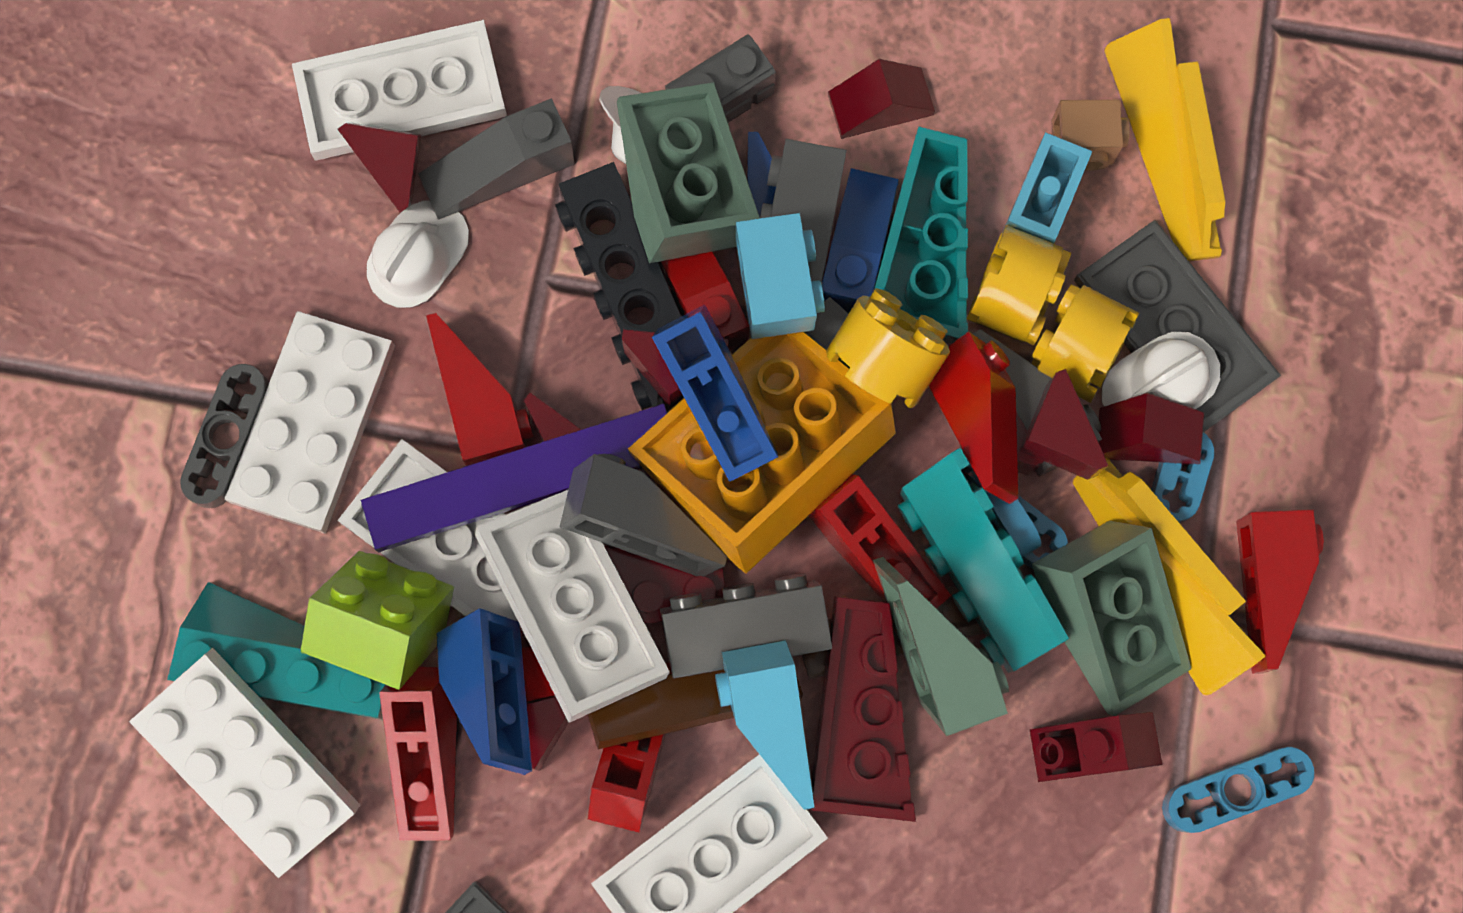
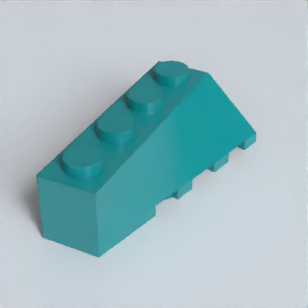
[874,126,968,344]
[897,448,1069,673]
[167,582,385,720]

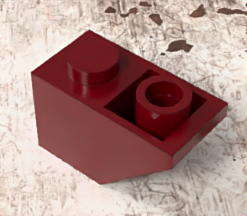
[1029,712,1163,782]

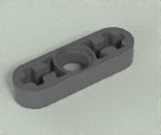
[180,364,269,508]

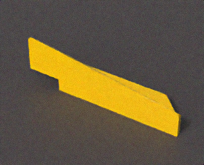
[1104,18,1225,261]

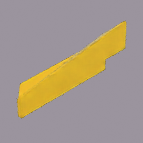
[1073,458,1265,695]

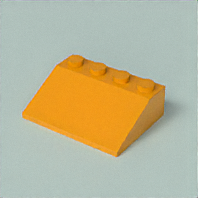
[628,332,896,574]

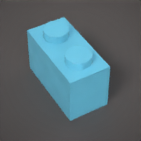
[1002,132,1093,244]
[735,213,825,339]

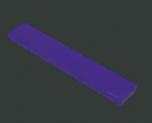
[361,404,667,553]

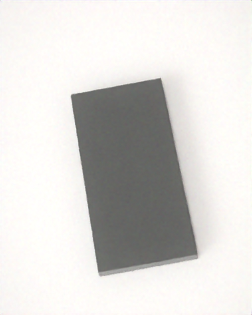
[1074,220,1281,432]

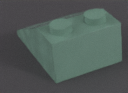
[617,83,760,263]
[1032,521,1192,716]
[873,557,1009,736]

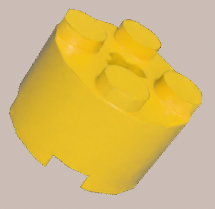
[967,225,1071,345]
[1031,284,1140,403]
[826,288,950,408]

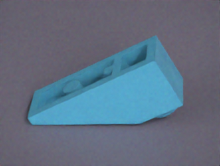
[715,640,814,810]

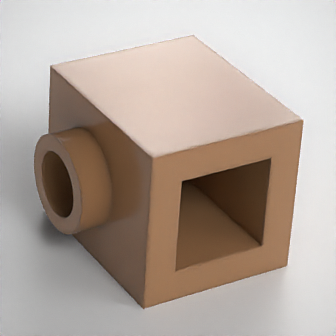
[1051,100,1129,171]

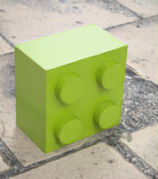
[301,551,455,690]

